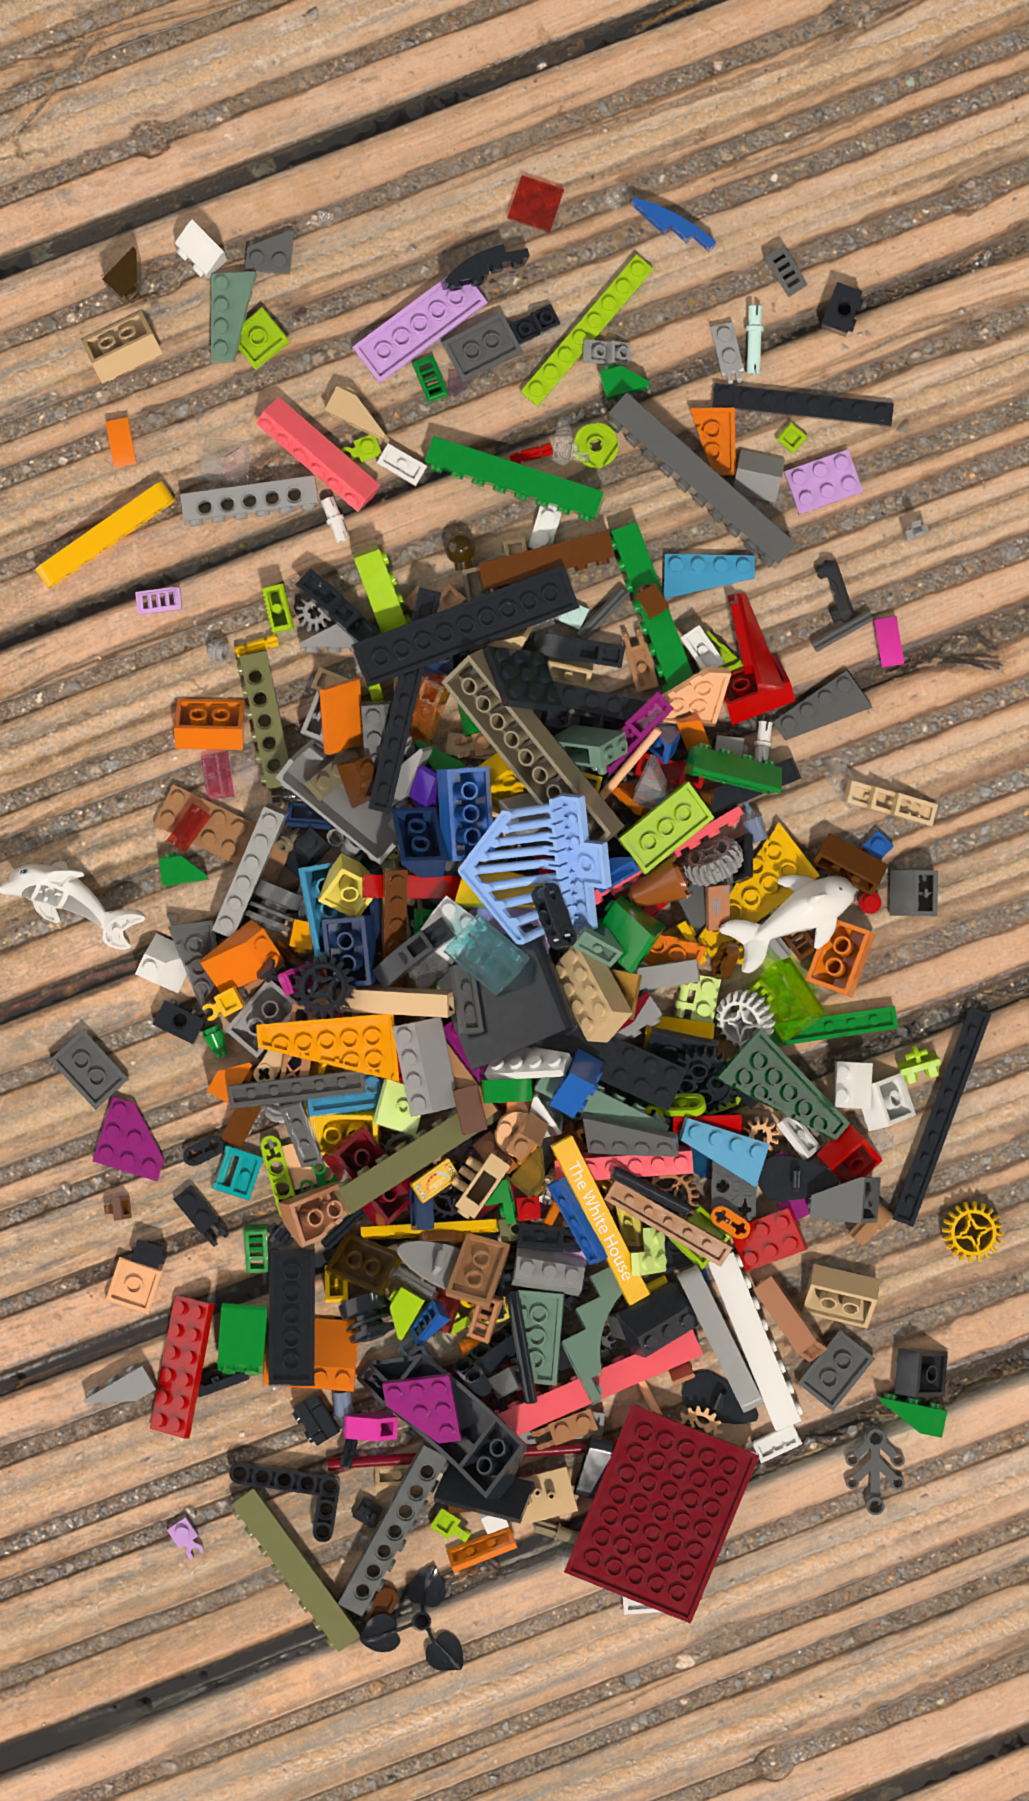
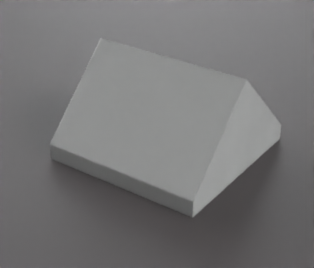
[733,449,785,503]

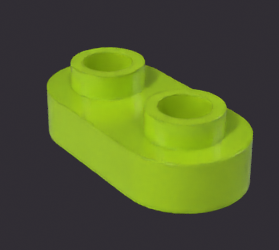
[661,1093,706,1117]

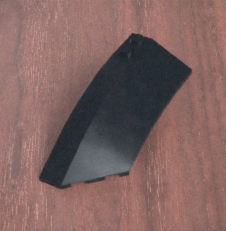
[356,1355,528,1499]

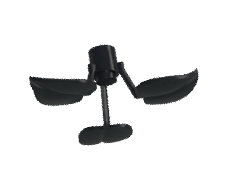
[359,1566,463,1671]

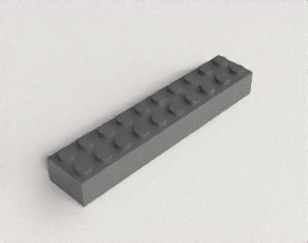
[607,393,796,569]

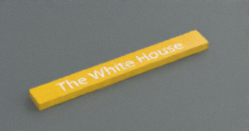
[550,1135,650,1305]

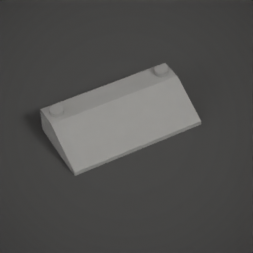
[275,739,398,865]

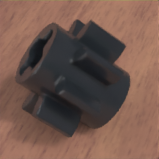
[267,1221,295,1249]

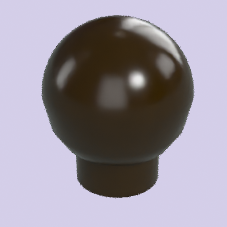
[444,533,475,571]

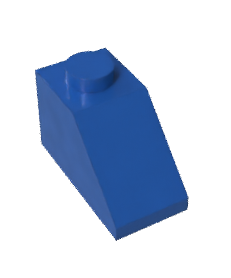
[649,724,680,764]

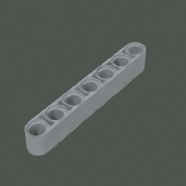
[676,1265,764,1413]

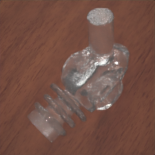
[552,420,589,466]

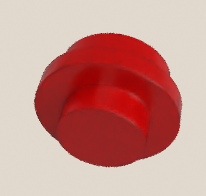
[859,892,882,914]

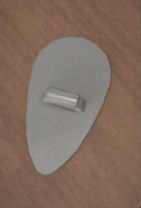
[397,1241,460,1290]

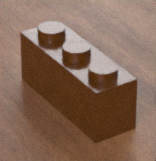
[812,833,888,896]

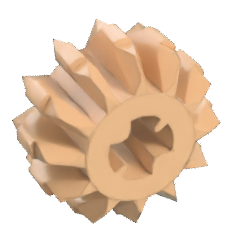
[741,1116,779,1151]

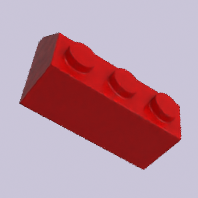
[723,654,796,725]
[671,1113,742,1145]

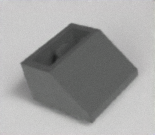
[889,870,938,917]

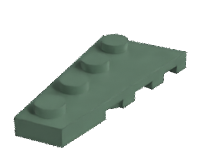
[211,271,257,364]
[518,1289,565,1385]

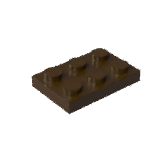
[325,1232,402,1296]

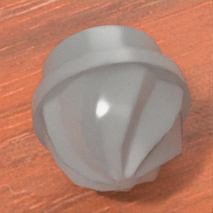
[206,639,229,662]

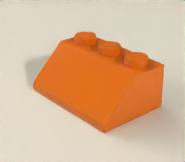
[174,698,245,750]
[806,920,876,998]

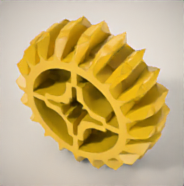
[941,1201,1003,1263]

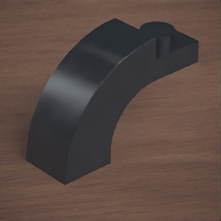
[541,707,619,731]

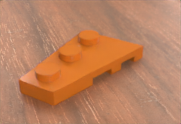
[689,408,736,476]

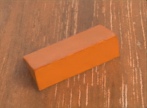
[676,713,712,755]

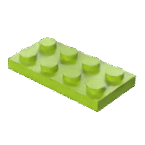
[617,782,715,874]

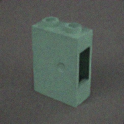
[553,725,628,775]

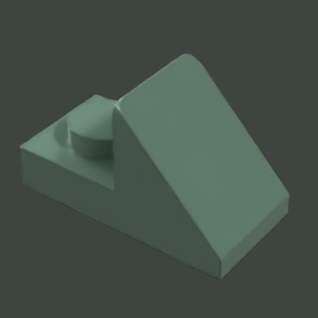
[572,926,623,967]

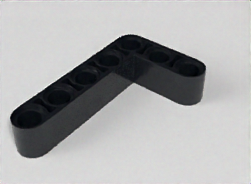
[229,1461,341,1542]

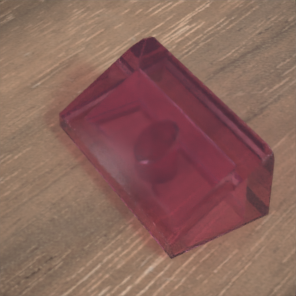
[201,752,235,800]

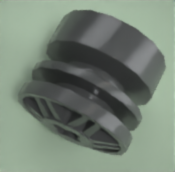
[245,879,303,933]

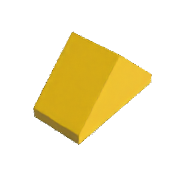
[325,1265,350,1303]

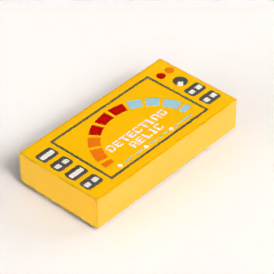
[410,1158,460,1203]

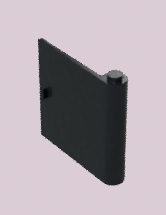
[433,923,578,1071]

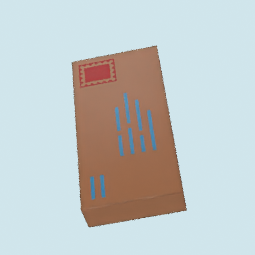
[705,883,730,931]

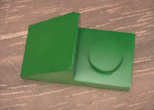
[485,1173,517,1224]

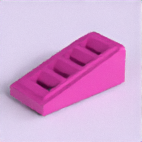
[277,961,326,996]

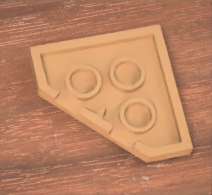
[661,667,731,727]

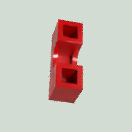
[634,753,704,790]

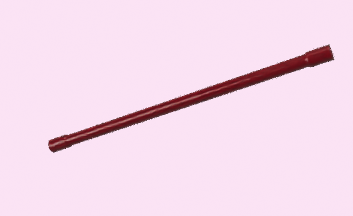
[327,1438,618,1471]

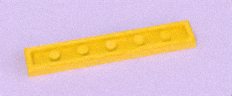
[361,1219,499,1240]

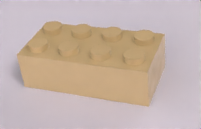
[554,946,633,1042]

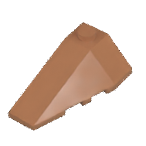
[277,1180,347,1247]

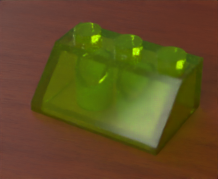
[747,957,827,1043]

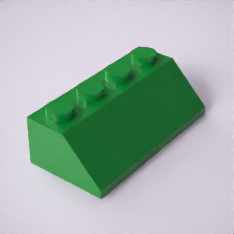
[684,743,782,795]

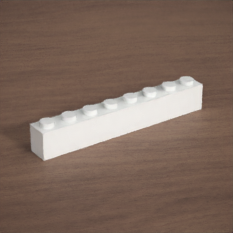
[708,1251,803,1431]

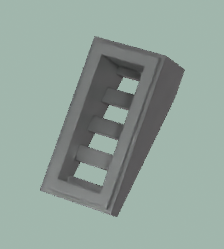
[764,245,807,298]

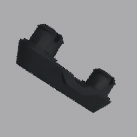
[816,560,854,622]

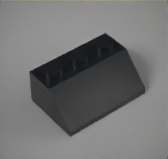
[616,1282,699,1358]

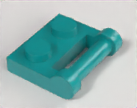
[211,1145,264,1201]

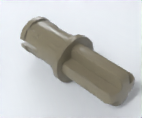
[534,1520,580,1545]

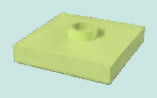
[373,1079,421,1136]

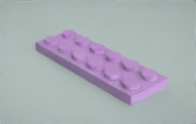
[352,277,488,384]

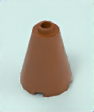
[627,855,693,907]

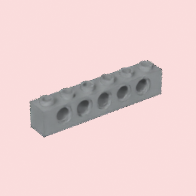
[180,475,319,526]

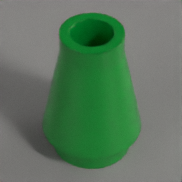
[202,1023,228,1059]

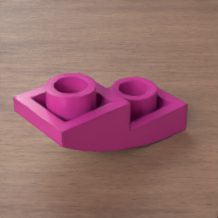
[874,616,904,668]

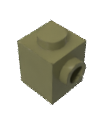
[498,1218,531,1242]

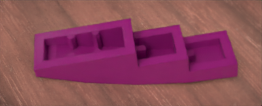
[606,692,674,775]

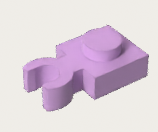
[167,1516,204,1560]

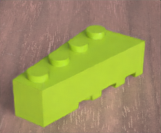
[352,544,411,633]

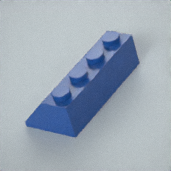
[437,766,495,861]

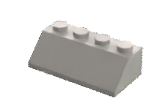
[392,1017,456,1117]

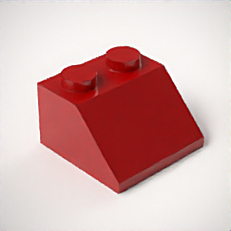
[816,1124,883,1184]

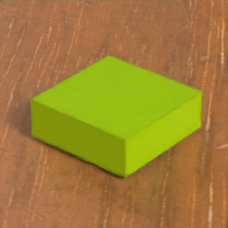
[776,423,808,455]

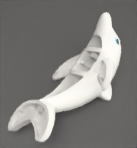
[0,861,146,950]
[719,875,857,973]

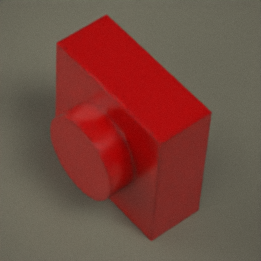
[515,1196,541,1221]

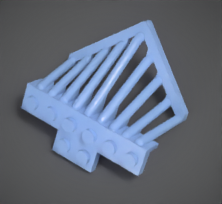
[458,793,611,945]

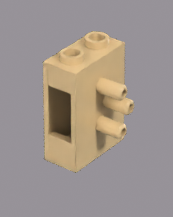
[451,1148,513,1219]
[510,1464,578,1527]

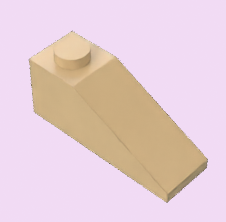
[325,386,390,444]

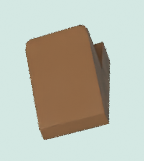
[504,1111,549,1163]

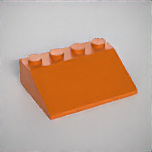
[263,1318,358,1392]

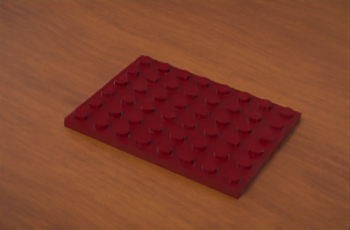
[564,1403,759,1624]

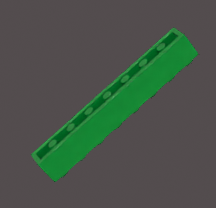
[425,436,606,522]
[610,522,693,693]

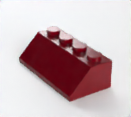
[321,1126,410,1226]

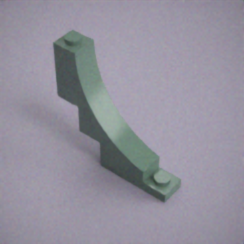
[561,1267,648,1406]

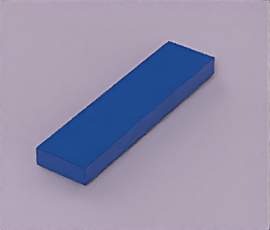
[547,1176,608,1265]

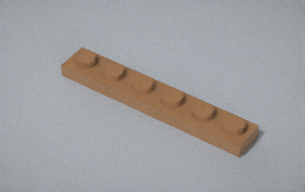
[604,1180,733,1267]

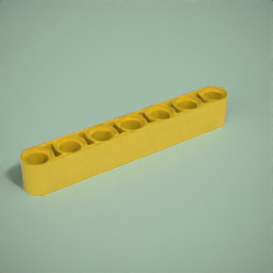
[35,481,175,589]

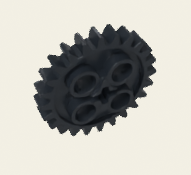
[672,1046,738,1113]

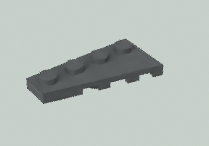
[772,671,873,741]
[168,920,221,1013]
[583,1113,679,1157]

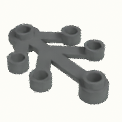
[845,1426,905,1515]

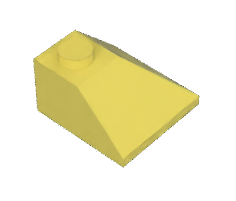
[318,853,373,916]

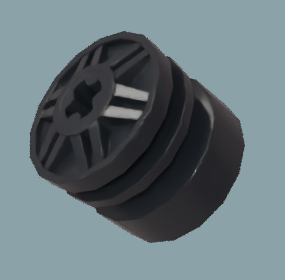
[338,1292,395,1344]

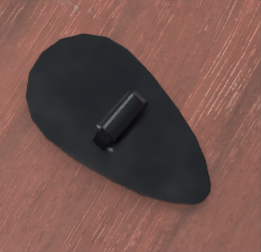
[758,1155,839,1201]
[681,1371,759,1424]

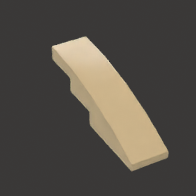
[843,780,938,826]

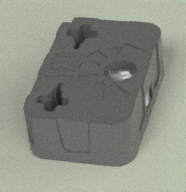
[709,1160,757,1221]

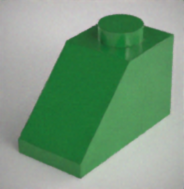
[599,364,650,401]
[158,852,209,886]

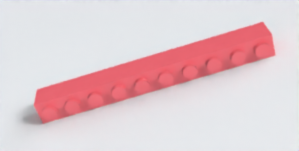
[494,1329,703,1436]

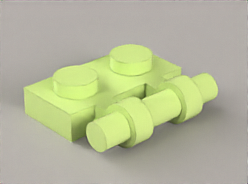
[674,975,721,1023]

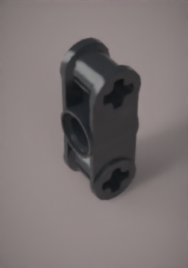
[531,883,577,949]

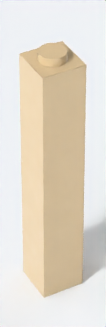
[317,984,456,1018]

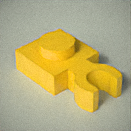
[202,986,245,1021]

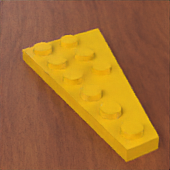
[697,823,820,958]

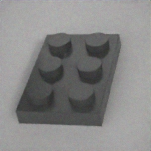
[442,312,523,383]
[50,1029,129,1110]
[797,1329,875,1411]

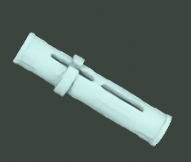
[746,305,764,375]

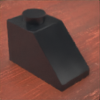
[285,827,332,879]

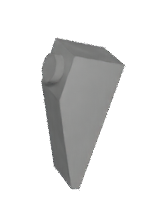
[392,746,432,808]

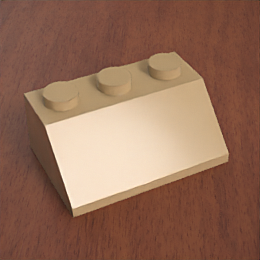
[81,311,163,384]
[801,1264,880,1328]

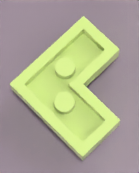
[631,1227,667,1276]

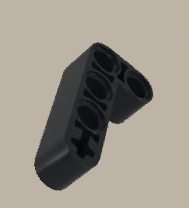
[454,1320,526,1398]

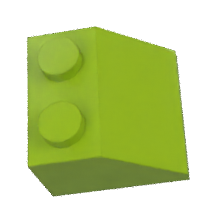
[388,1284,426,1340]

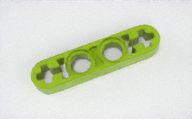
[260,1135,296,1218]

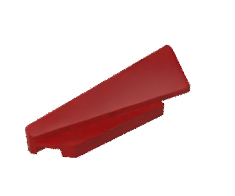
[728,592,784,693]

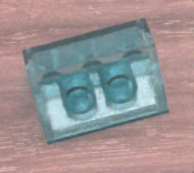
[443,913,530,996]

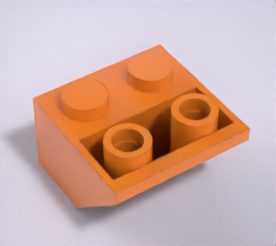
[206,1062,255,1104]

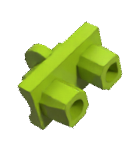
[896,1044,941,1084]

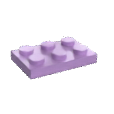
[784,449,863,515]

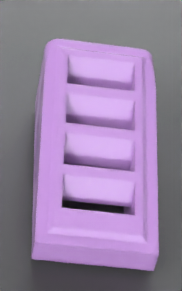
[135,587,183,615]

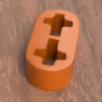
[710,1205,750,1239]

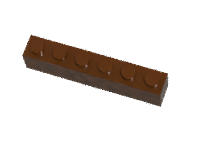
[475,530,615,593]

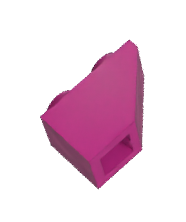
[344,1411,398,1441]

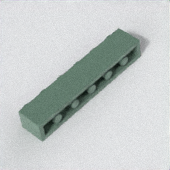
[533,1076,669,1131]

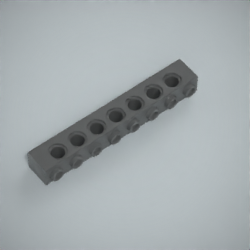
[338,1440,449,1616]

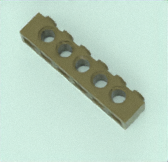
[237,651,289,790]

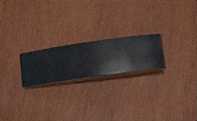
[295,569,380,642]

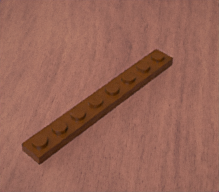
[381,867,408,1026]

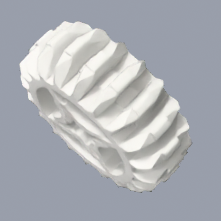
[715,989,776,1047]

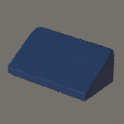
[408,1185,434,1230]

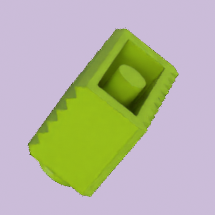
[262,584,295,635]

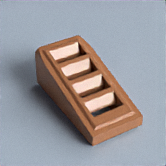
[467,1294,504,1344]

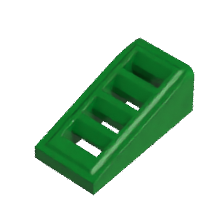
[412,355,449,405]
[244,1224,269,1273]

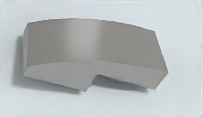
[583,339,630,366]

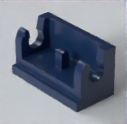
[286,802,333,830]

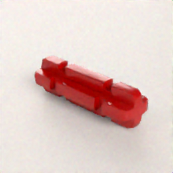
[509,443,553,464]

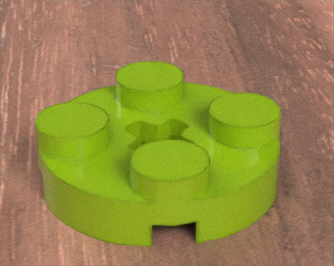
[574,423,618,469]

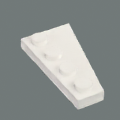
[485,1047,573,1080]

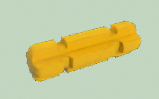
[235,634,279,658]

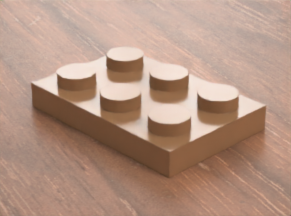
[446,1233,510,1308]

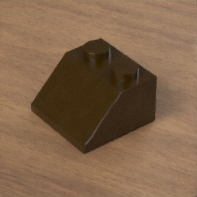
[102,247,142,306]

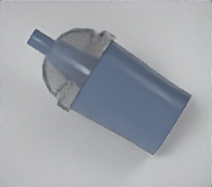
[740,801,768,843]
[333,1390,355,1432]

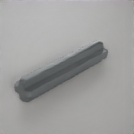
[576,587,629,640]
[811,610,873,652]

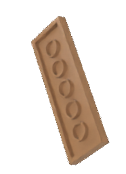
[153,784,291,884]

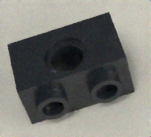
[820,282,864,337]
[152,998,207,1045]

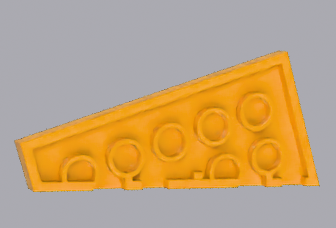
[256,1014,399,1082]

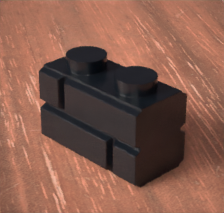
[292,1391,341,1446]

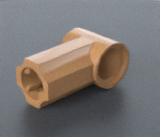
[848,1202,893,1246]

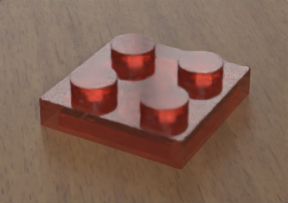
[507,175,564,233]

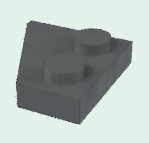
[245,230,294,275]

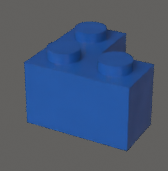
[549,1048,603,1118]

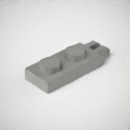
[710,322,744,385]

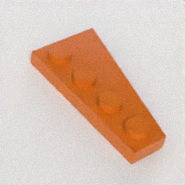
[643,933,709,986]

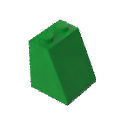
[595,896,666,974]
[217,1303,269,1376]

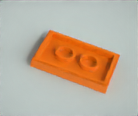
[319,678,364,755]

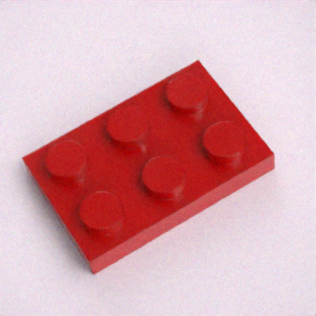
[731,1206,808,1272]

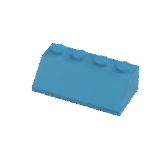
[298,862,348,958]

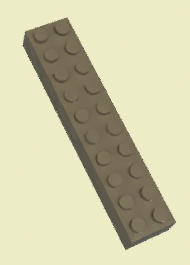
[442,649,624,842]

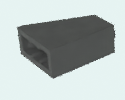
[677,875,734,932]

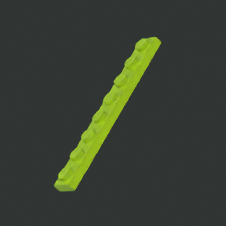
[521,254,654,407]

